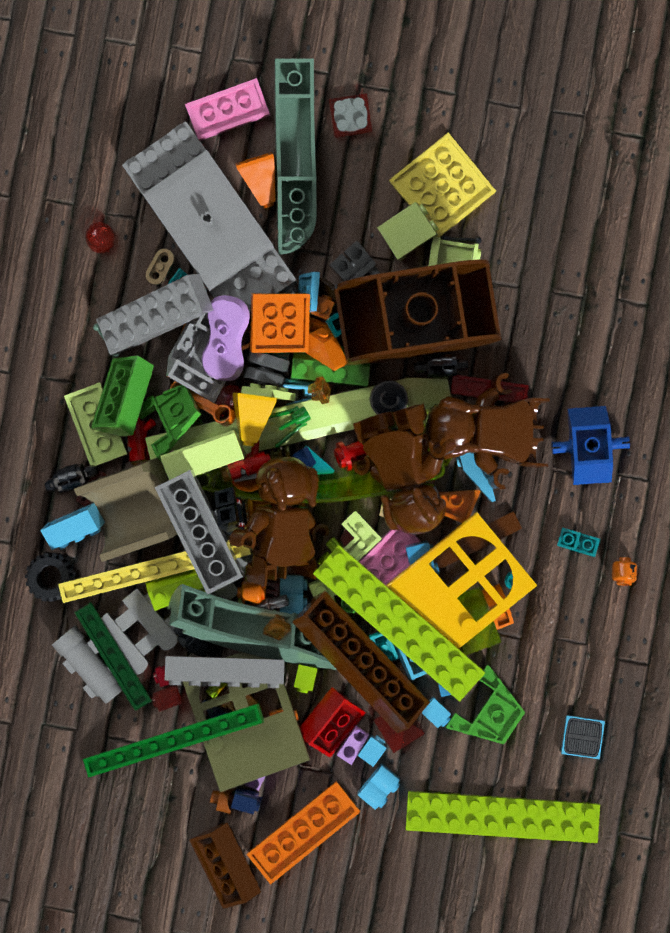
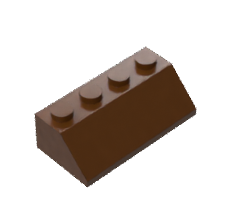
[189,823,261,909]

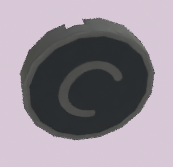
[369,380,408,415]

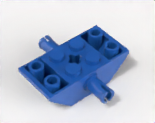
[551,406,630,485]

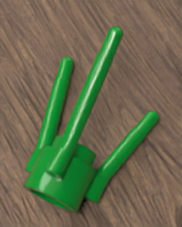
[269,406,311,448]

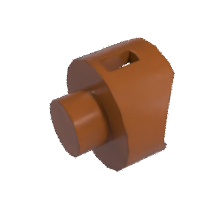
[210,788,236,814]

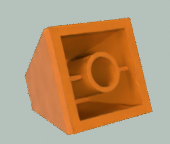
[235,152,276,208]

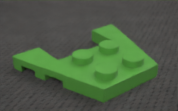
[139,385,201,461]
[445,665,525,744]

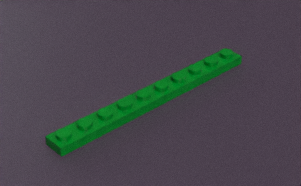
[83,703,264,778]

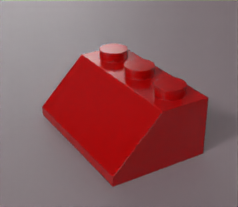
[300,687,366,757]

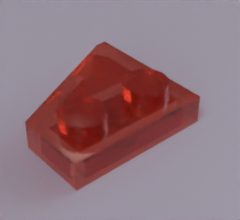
[373,716,425,753]

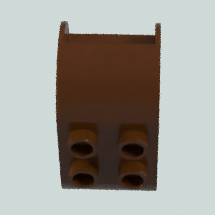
[334,259,502,365]

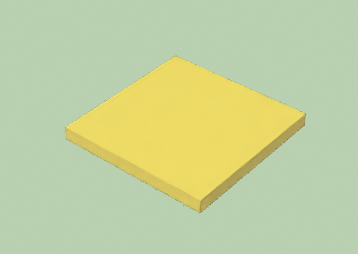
[389,132,496,237]

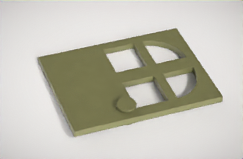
[183,652,310,792]

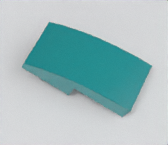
[557,527,600,557]

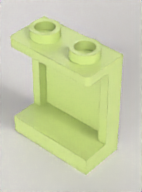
[377,202,439,261]
[428,237,481,266]

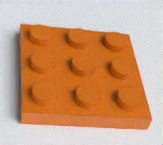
[250,293,310,353]

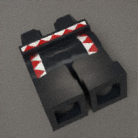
[214,487,249,535]

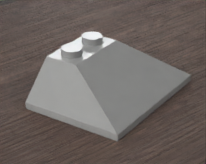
[166,314,243,403]

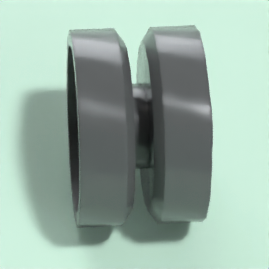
[242,351,290,388]

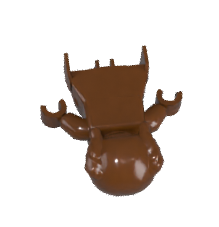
[425,373,550,490]
[352,403,456,535]
[229,457,329,586]

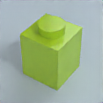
[294,664,318,693]

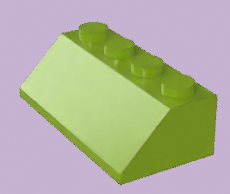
[145,569,206,611]

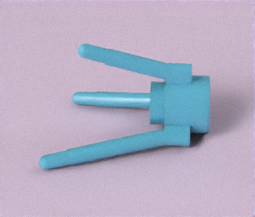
[283,378,320,405]

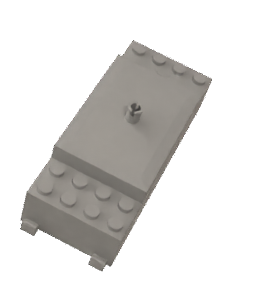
[122,121,298,323]

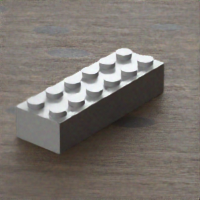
[96,274,214,355]
[155,470,245,595]
[165,656,284,688]

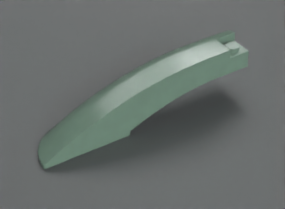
[274,59,317,255]
[168,584,337,670]

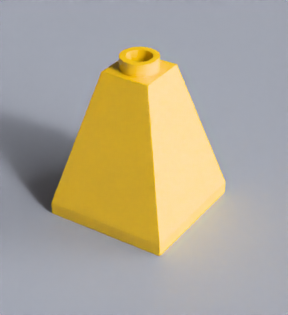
[233,393,277,447]

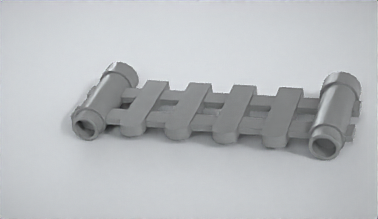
[52,509,253,704]

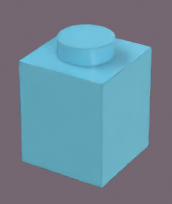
[422,697,451,728]
[358,735,387,767]

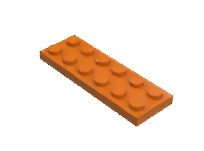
[246,781,361,885]

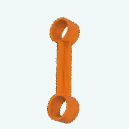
[170,381,236,426]

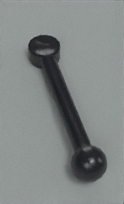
[442,236,482,244]

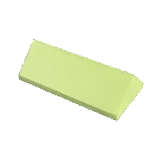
[161,430,246,480]

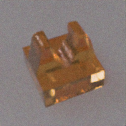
[307,376,331,404]
[263,614,290,641]

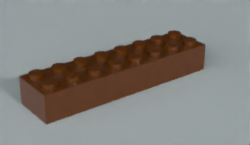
[292,591,430,734]

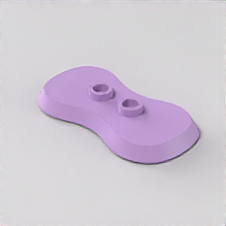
[202,295,250,381]

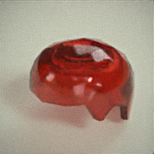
[85,222,114,254]

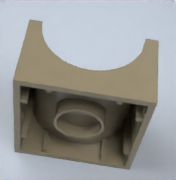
[74,458,177,562]

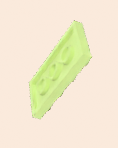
[64,382,128,466]

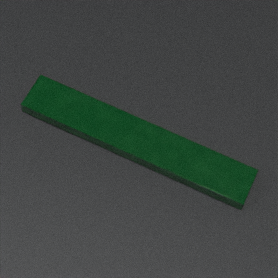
[74,602,152,711]

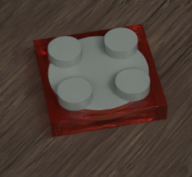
[329,93,372,138]

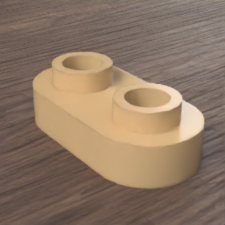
[146,249,175,285]

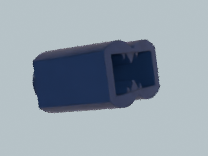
[231,786,262,814]

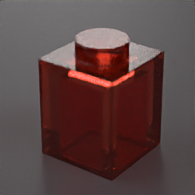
[151,685,182,712]

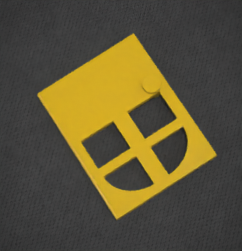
[387,512,537,648]

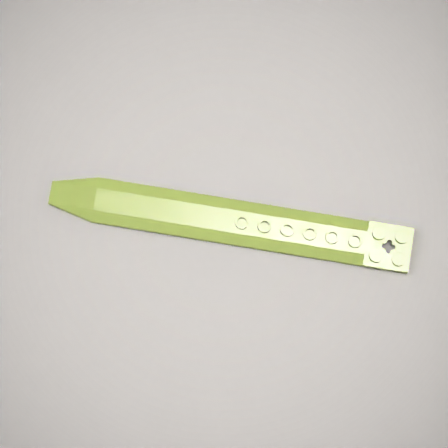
[145,377,451,473]

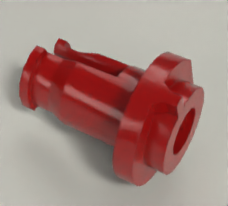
[333,441,367,472]

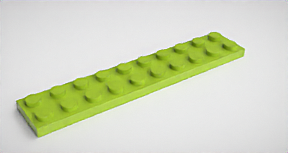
[313,544,485,702]
[405,791,600,843]

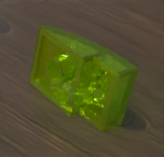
[458,587,501,655]

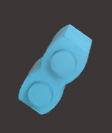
[280,574,307,614]
[357,763,400,810]

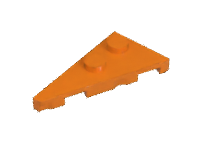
[439,490,481,523]

